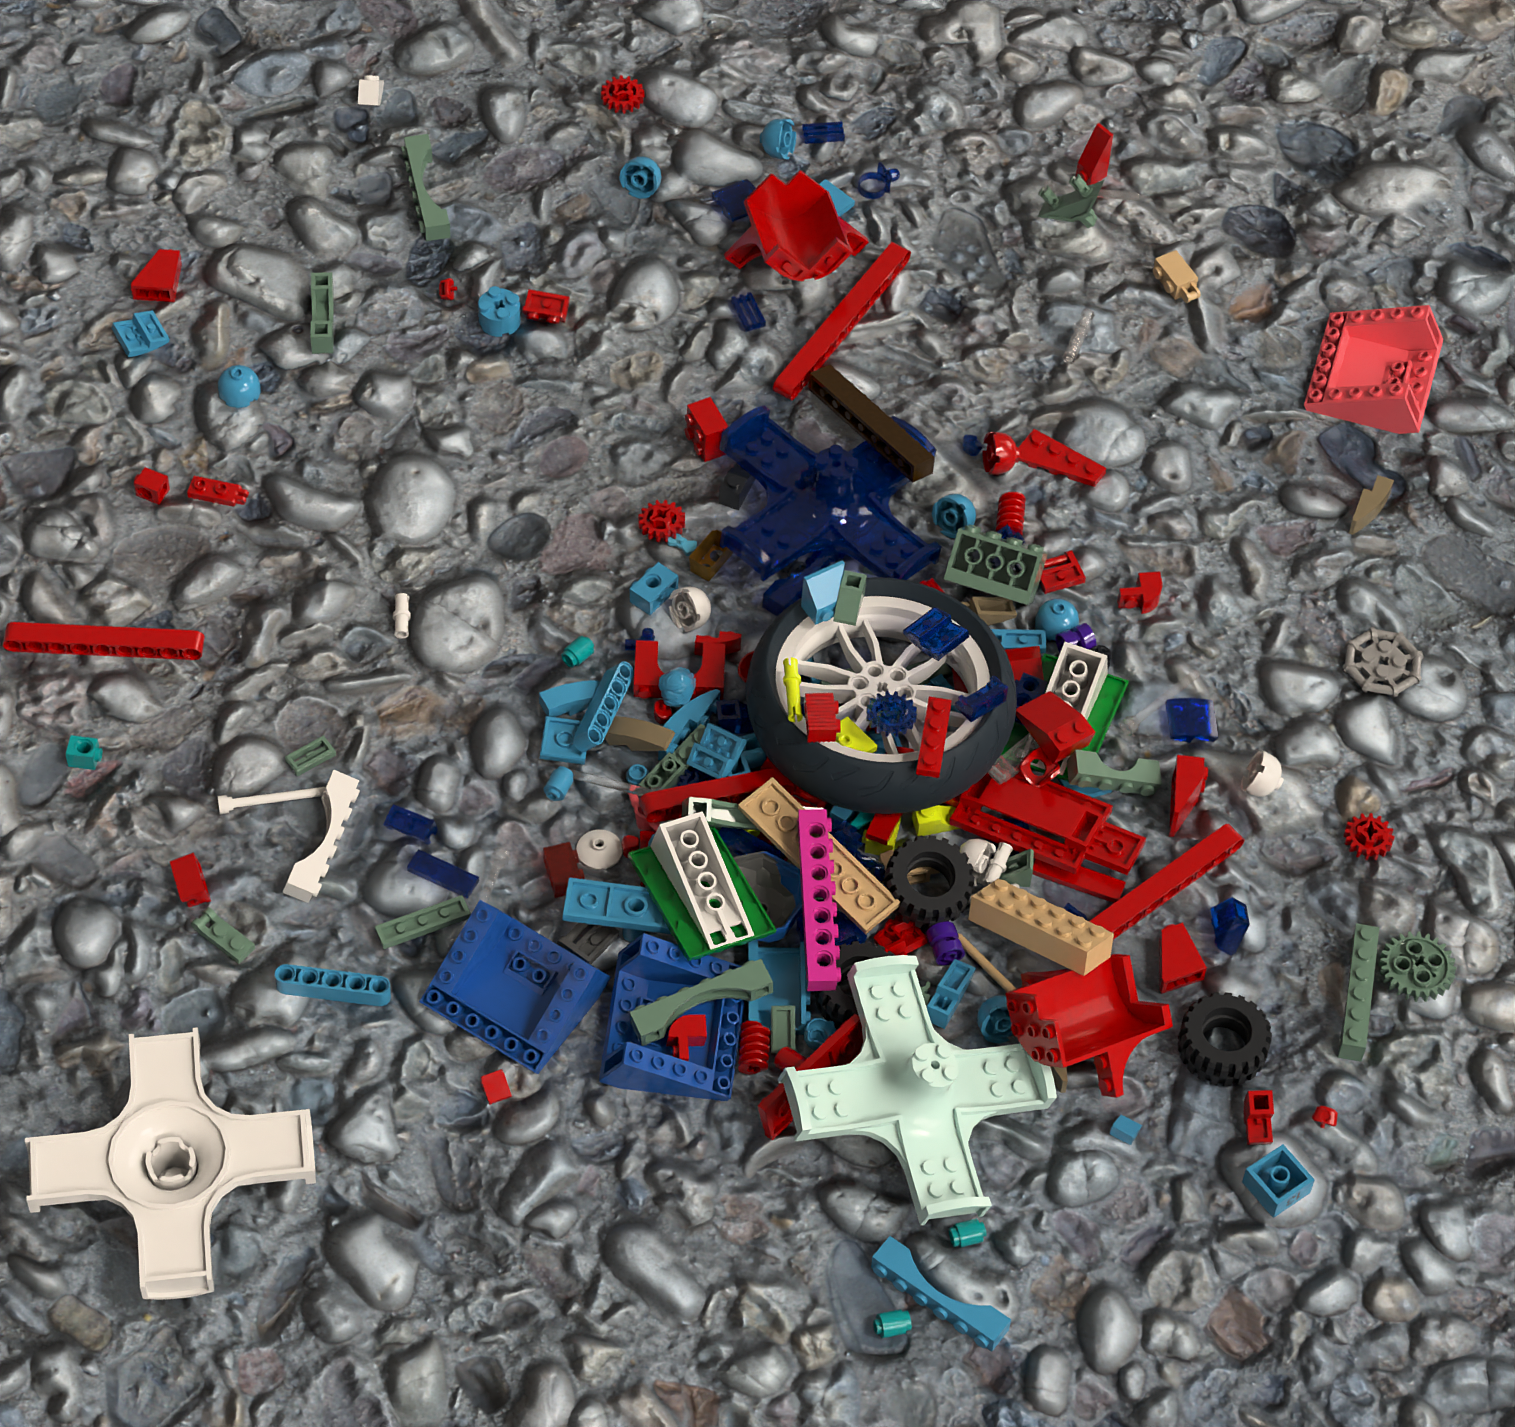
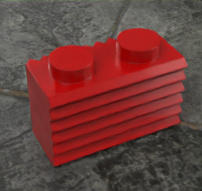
[804,693,841,743]

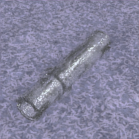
[1062,309,1095,364]

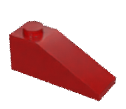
[1076,123,1114,185]

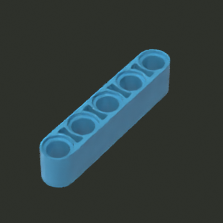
[573,661,634,752]
[275,964,391,1006]

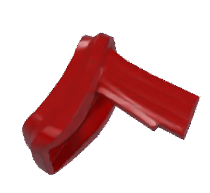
[1019,747,1060,788]

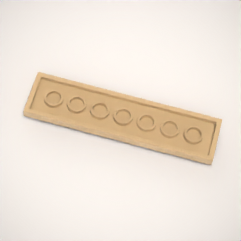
[738,777,900,934]

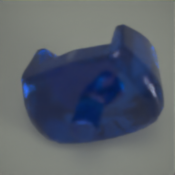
[962,435,984,456]

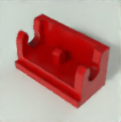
[169,852,211,907]

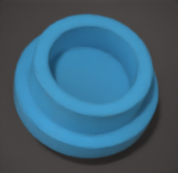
[626,764,649,786]

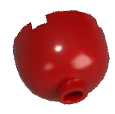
[982,432,1020,475]

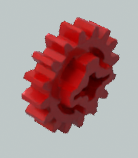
[601,75,644,114]
[638,500,685,542]
[1343,813,1395,860]

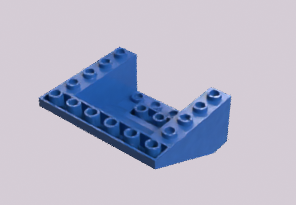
[419,900,611,1074]
[599,933,744,1101]

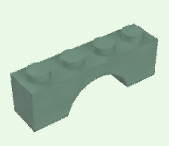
[310,272,334,354]
[1067,749,1162,796]

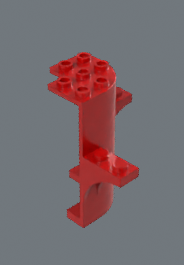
[724,170,869,281]
[1005,954,1173,1098]

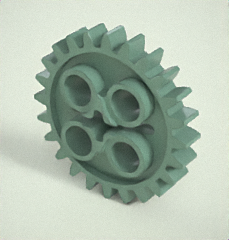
[1379,931,1456,1002]

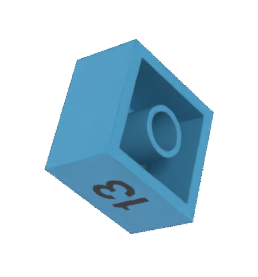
[1242,1144,1315,1218]

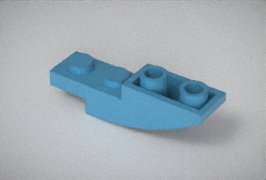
[658,689,722,761]

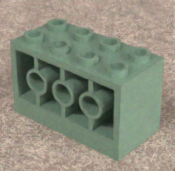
[944,524,1048,605]

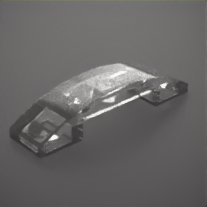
[987,733,1040,785]

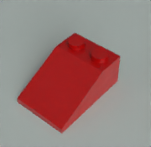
[1016,691,1096,764]
[1169,755,1208,837]

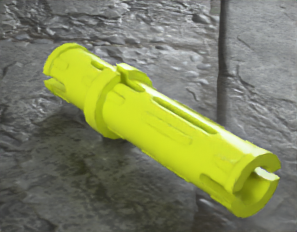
[783,657,803,722]

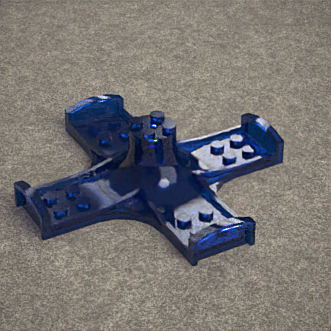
[719,405,942,582]

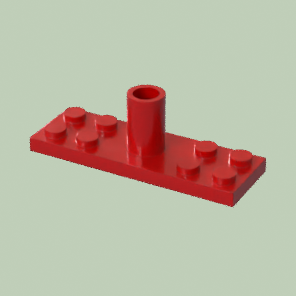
[757,1014,863,1140]

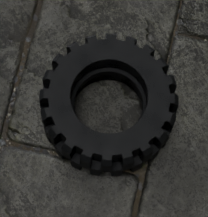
[883,835,975,929]
[815,941,896,1028]
[1178,992,1272,1087]

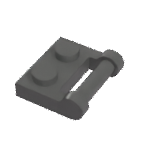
[557,923,619,964]

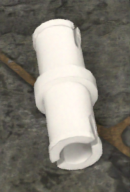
[393,593,411,638]
[982,842,1013,887]

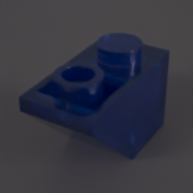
[1210,897,1250,956]

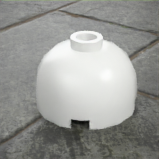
[669,586,711,632]
[1241,750,1283,797]
[959,839,996,886]

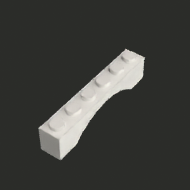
[283,770,360,903]

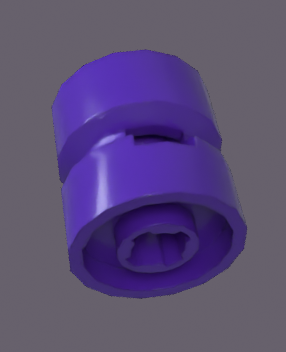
[1055,623,1097,653]
[926,921,965,966]

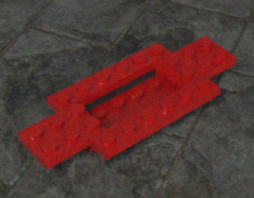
[944,760,1146,875]

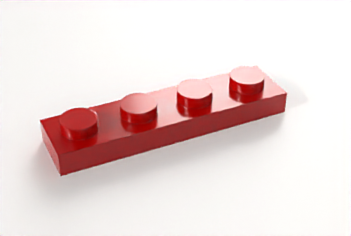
[916,696,952,778]

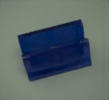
[955,676,1008,722]
[383,804,438,845]

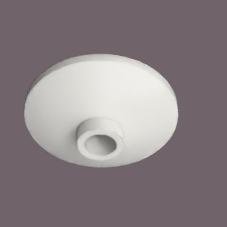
[576,830,623,870]

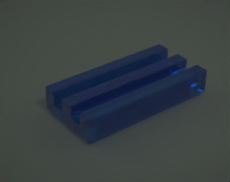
[802,121,845,144]
[731,292,766,332]

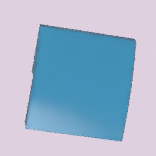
[111,310,170,358]
[686,723,747,779]

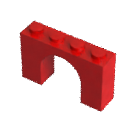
[634,640,725,700]

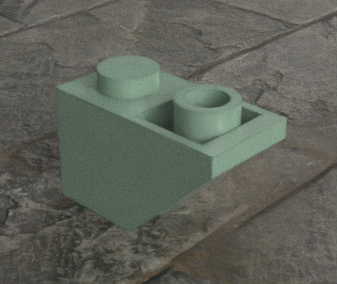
[833,570,867,626]

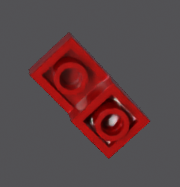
[695,631,742,656]

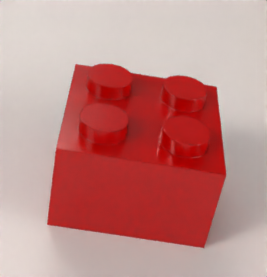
[684,397,729,462]

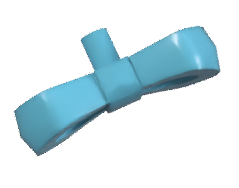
[667,533,698,556]

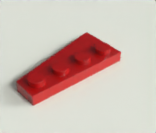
[1016,429,1106,487]

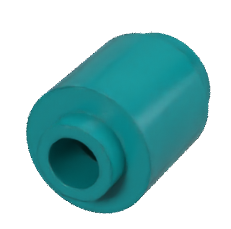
[561,636,594,668]
[948,1218,987,1248]
[873,1309,912,1339]

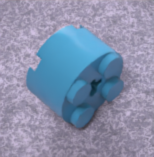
[478,286,520,337]

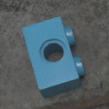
[629,562,679,616]

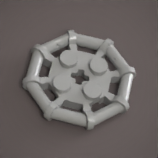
[1343,627,1424,697]

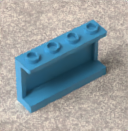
[748,940,811,1035]

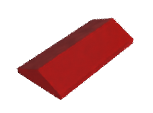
[952,646,1044,693]

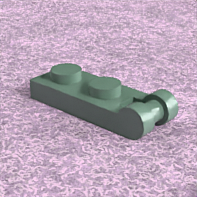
[191,907,255,964]

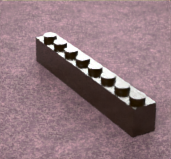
[809,364,935,483]

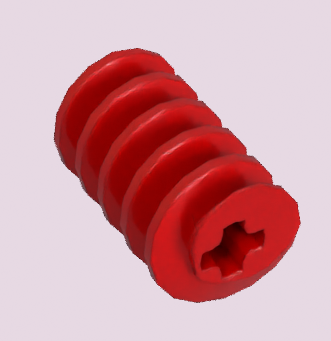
[996,492,1026,540]
[738,1021,770,1075]

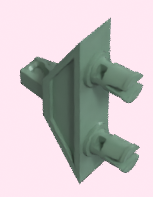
[1038,174,1104,228]

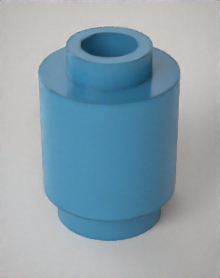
[544,766,574,801]

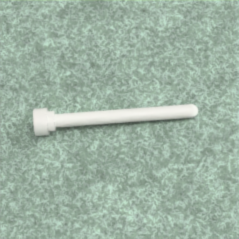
[217,787,326,814]

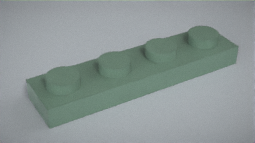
[375,895,471,950]

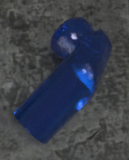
[625,628,655,650]

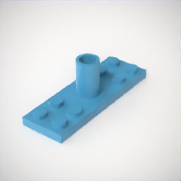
[562,878,671,942]

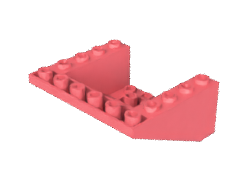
[1304,305,1443,434]

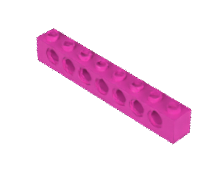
[797,809,841,991]

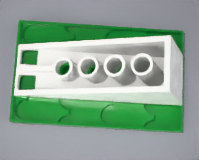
[998,642,1129,782]
[628,811,777,961]

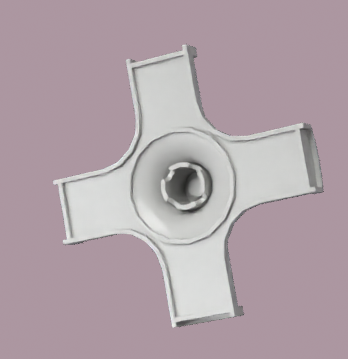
[25,1027,316,1300]

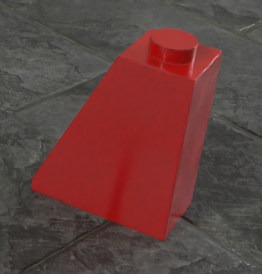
[131,249,182,302]
[1159,922,1207,994]

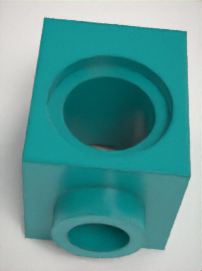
[66,735,103,770]

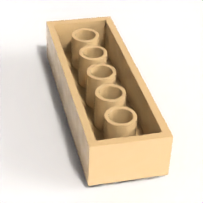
[968,878,1114,976]

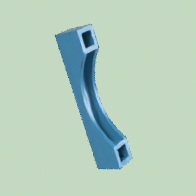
[871,1236,1011,1352]

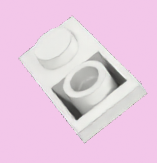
[358,75,384,105]

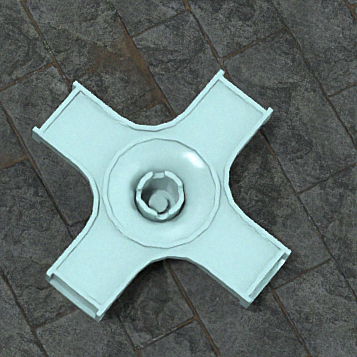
[778,955,1057,1225]

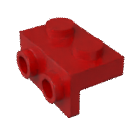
[522,289,570,324]

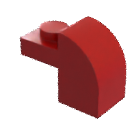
[1117,571,1162,614]
[666,1015,707,1061]
[1243,1090,1274,1145]

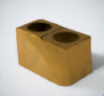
[689,530,733,581]

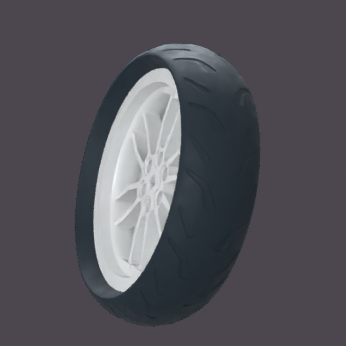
[746,577,1017,814]

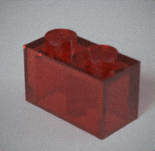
[543,842,585,898]

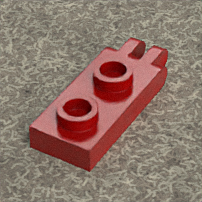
[187,476,249,507]

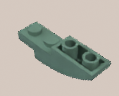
[638,724,706,793]

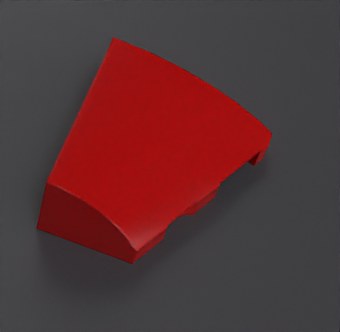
[873,914,928,956]

